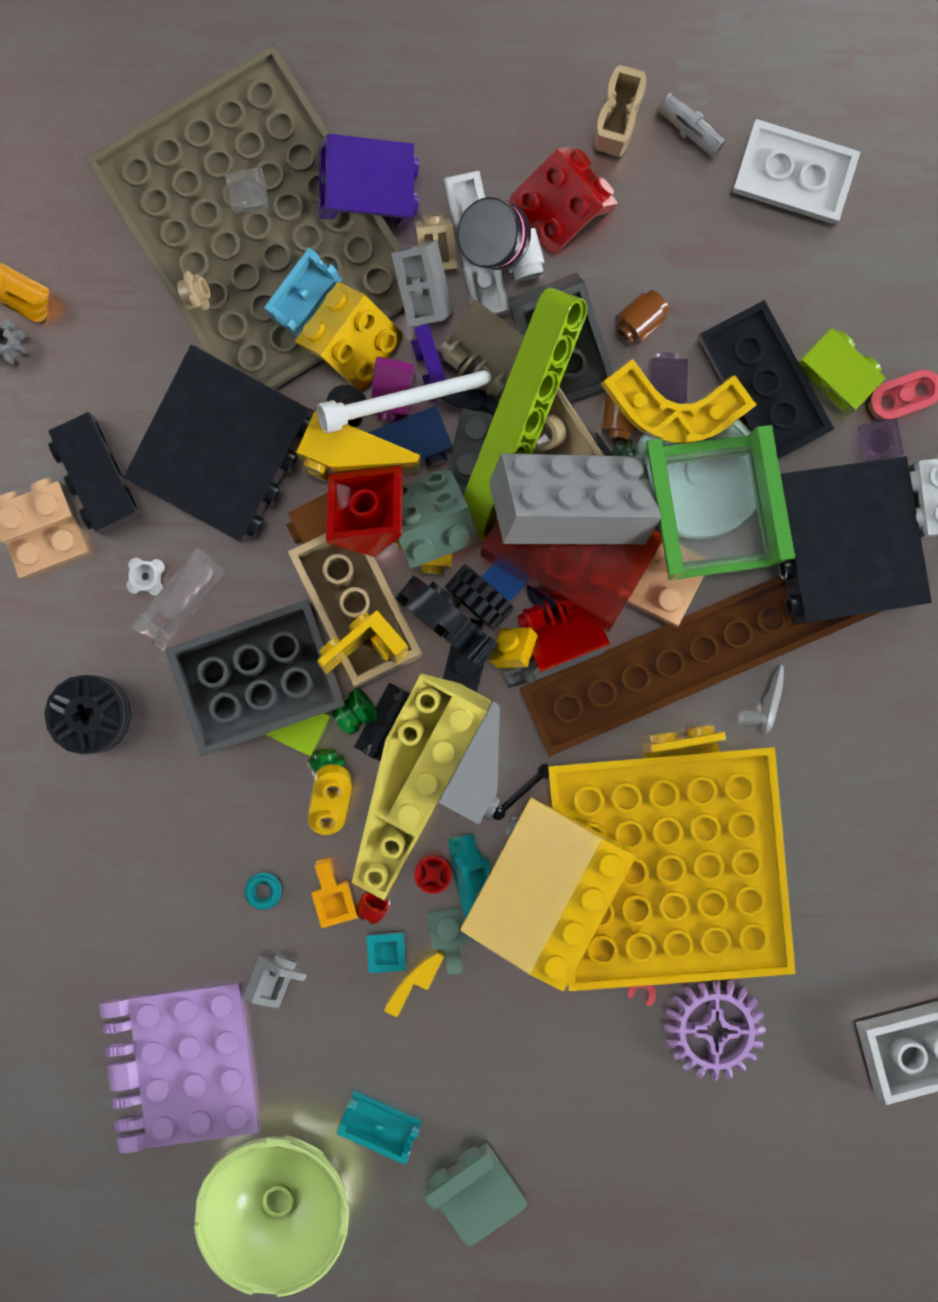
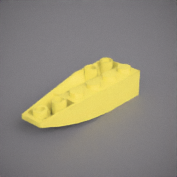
[352,673,492,900]

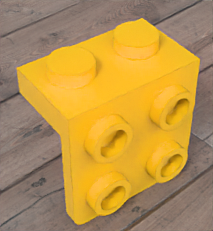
[295,281,403,391]

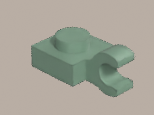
[426,906,469,975]

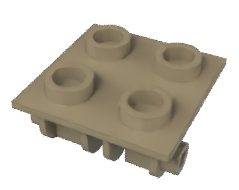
[437,299,524,399]

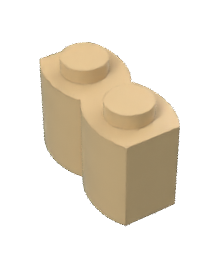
[594,65,646,157]

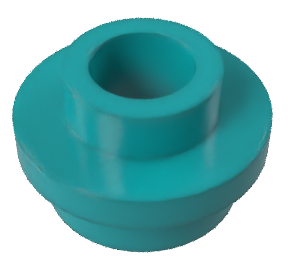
[244,872,282,910]

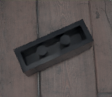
[48,412,143,535]

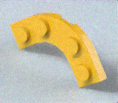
[600,359,756,444]

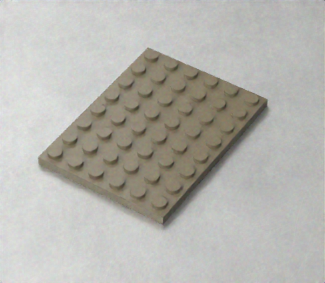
[86,44,404,389]

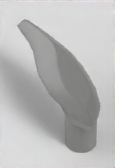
[743,665,784,734]

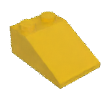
[297,411,421,481]

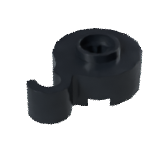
[395,575,499,667]

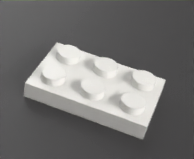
[732,119,861,225]

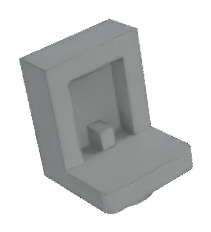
[243,954,307,1008]

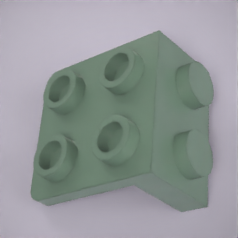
[398,470,480,569]
[425,1142,527,1246]

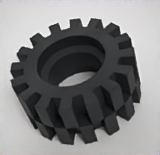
[445,564,514,631]

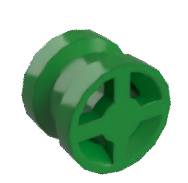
[331,688,377,735]

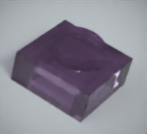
[857,418,904,462]

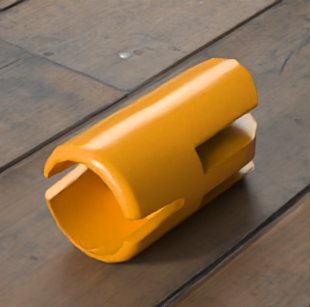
[0,262,49,322]

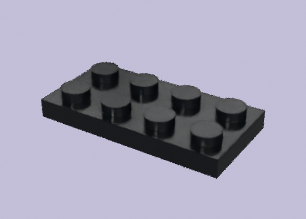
[698,300,834,460]

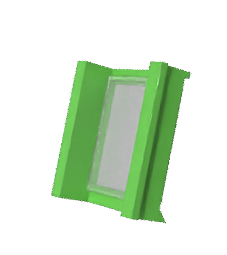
[645,425,795,581]

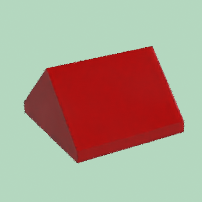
[326,465,403,557]

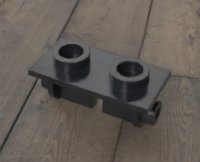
[354,682,410,761]

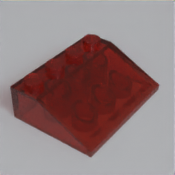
[480,520,662,632]

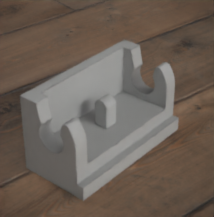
[391,240,453,327]

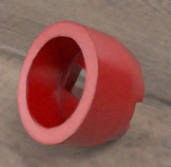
[357,891,389,924]

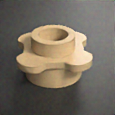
[177,271,210,310]

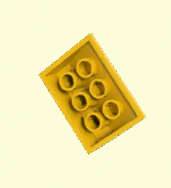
[460,797,636,992]

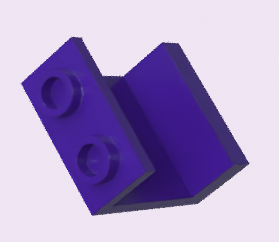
[318,134,419,227]

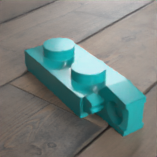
[448,833,491,941]

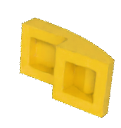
[384,949,444,1018]

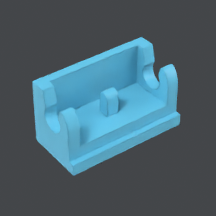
[264,248,342,338]

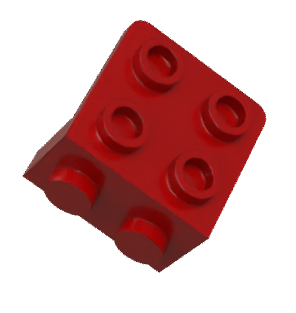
[509,147,618,253]

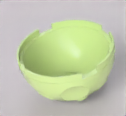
[194,1135,349,1297]

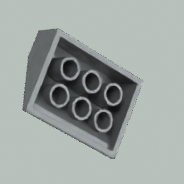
[165,599,345,756]

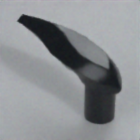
[440,389,499,416]

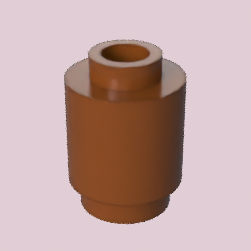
[615,290,670,344]
[602,394,639,442]

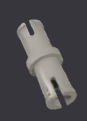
[656,92,727,158]

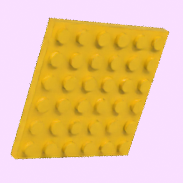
[548,747,796,991]

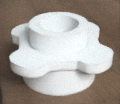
[126,557,165,596]

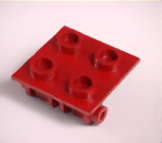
[517,588,610,672]

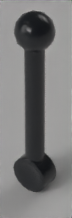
[492,764,549,820]

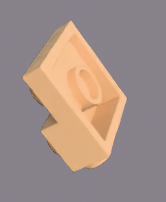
[0,478,91,579]

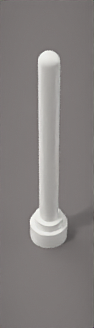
[317,371,491,434]

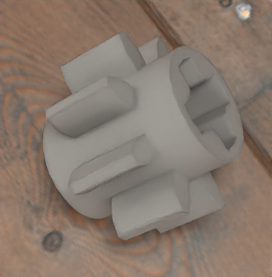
[0,318,26,365]

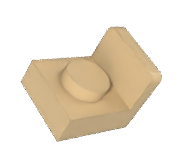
[415,213,457,270]

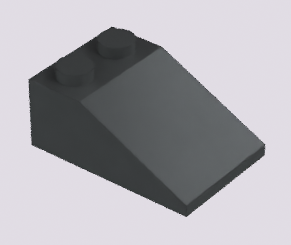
[508,272,614,402]

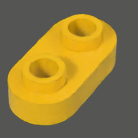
[308,764,352,835]

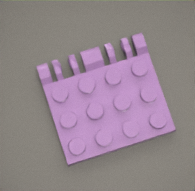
[99,981,260,1153]

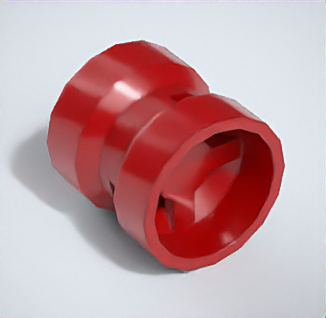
[414,853,452,894]

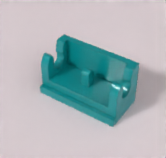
[336,1090,422,1165]

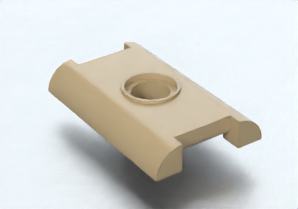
[498,387,604,456]

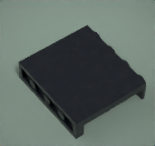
[123,345,315,542]
[779,456,932,626]

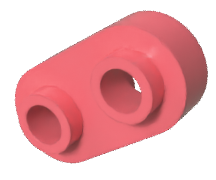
[868,370,938,421]

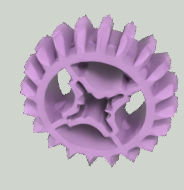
[664,979,766,1080]

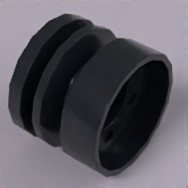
[44,675,137,755]

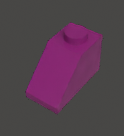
[371,357,416,424]

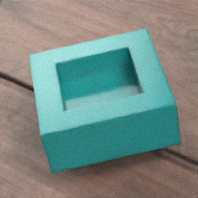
[366,932,407,973]

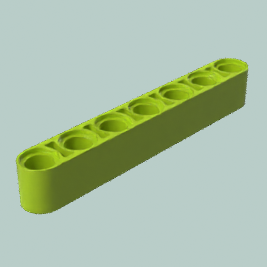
[463,287,587,544]

